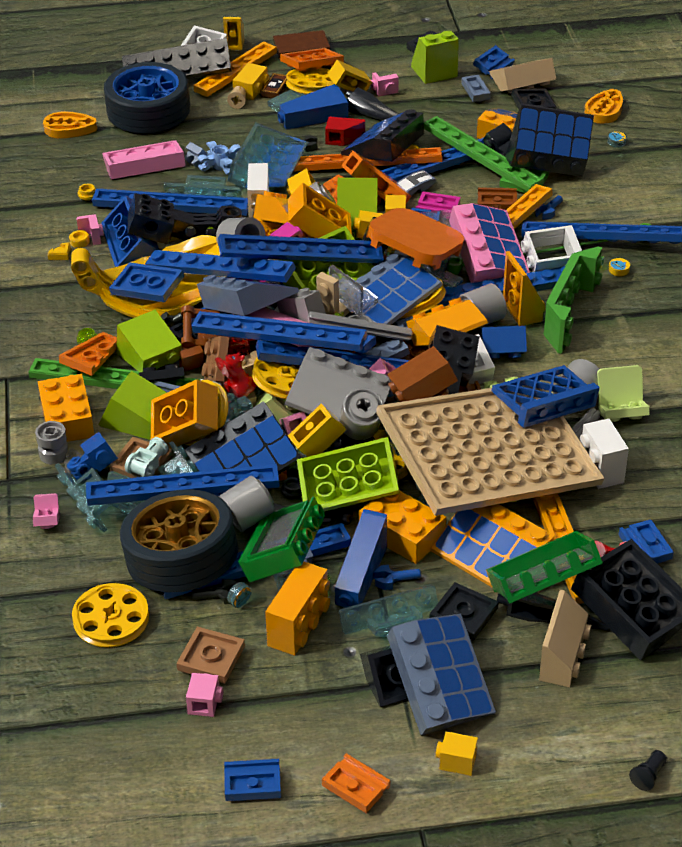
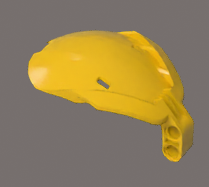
[71,235,221,318]

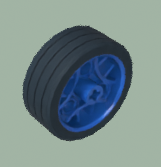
[104,62,190,134]

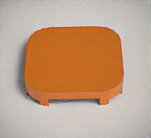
[366,208,465,270]

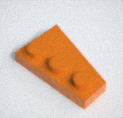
[59,332,117,376]

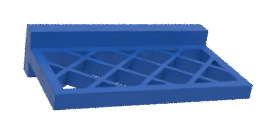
[491,365,600,428]

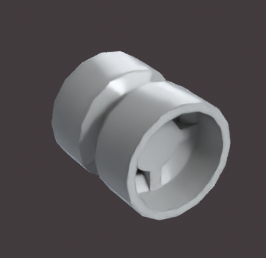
[35,421,69,465]

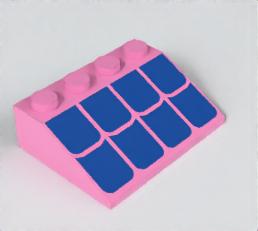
[449,203,530,283]

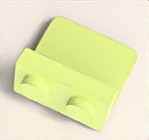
[597,365,649,422]

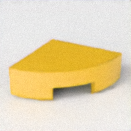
[47,242,71,260]

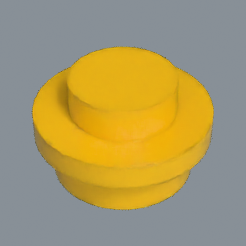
[78,184,96,201]

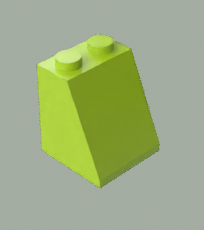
[411,31,459,84]
[337,178,378,231]
[116,310,182,372]
[98,370,167,440]

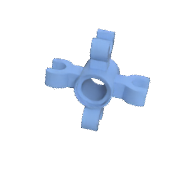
[198,141,242,175]

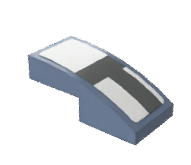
[397,170,437,195]

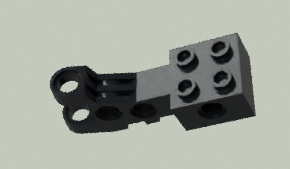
[128,193,242,244]
[428,325,480,395]

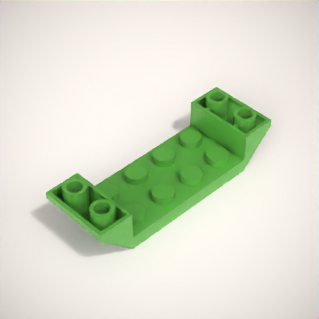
[544,246,604,354]

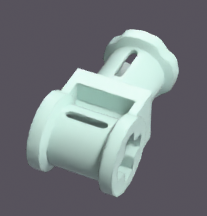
[125,437,169,477]

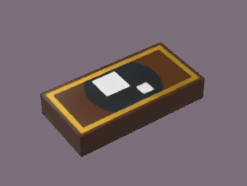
[261,73,287,99]

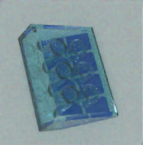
[227,122,308,188]

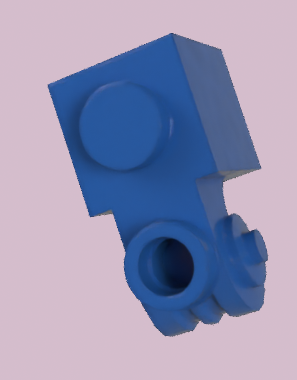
[67,432,118,480]

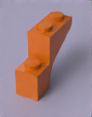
[341,151,412,203]

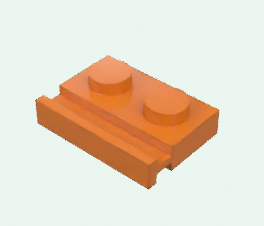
[322,753,390,813]

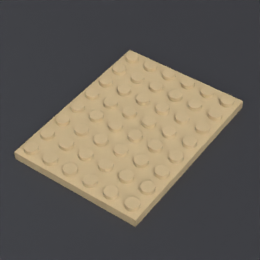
[376,381,605,516]

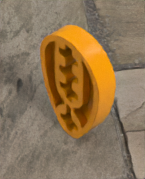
[584,89,623,124]
[43,112,97,138]

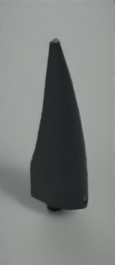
[346,87,398,121]
[497,586,608,630]

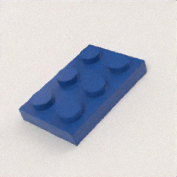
[109,262,185,303]

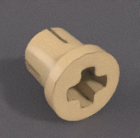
[227,86,246,109]

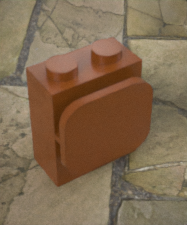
[387,346,458,402]

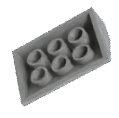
[285,347,391,419]

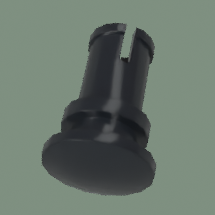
[629,750,667,791]

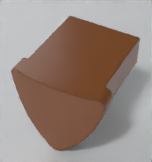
[179,345,205,372]

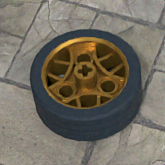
[120,489,238,592]

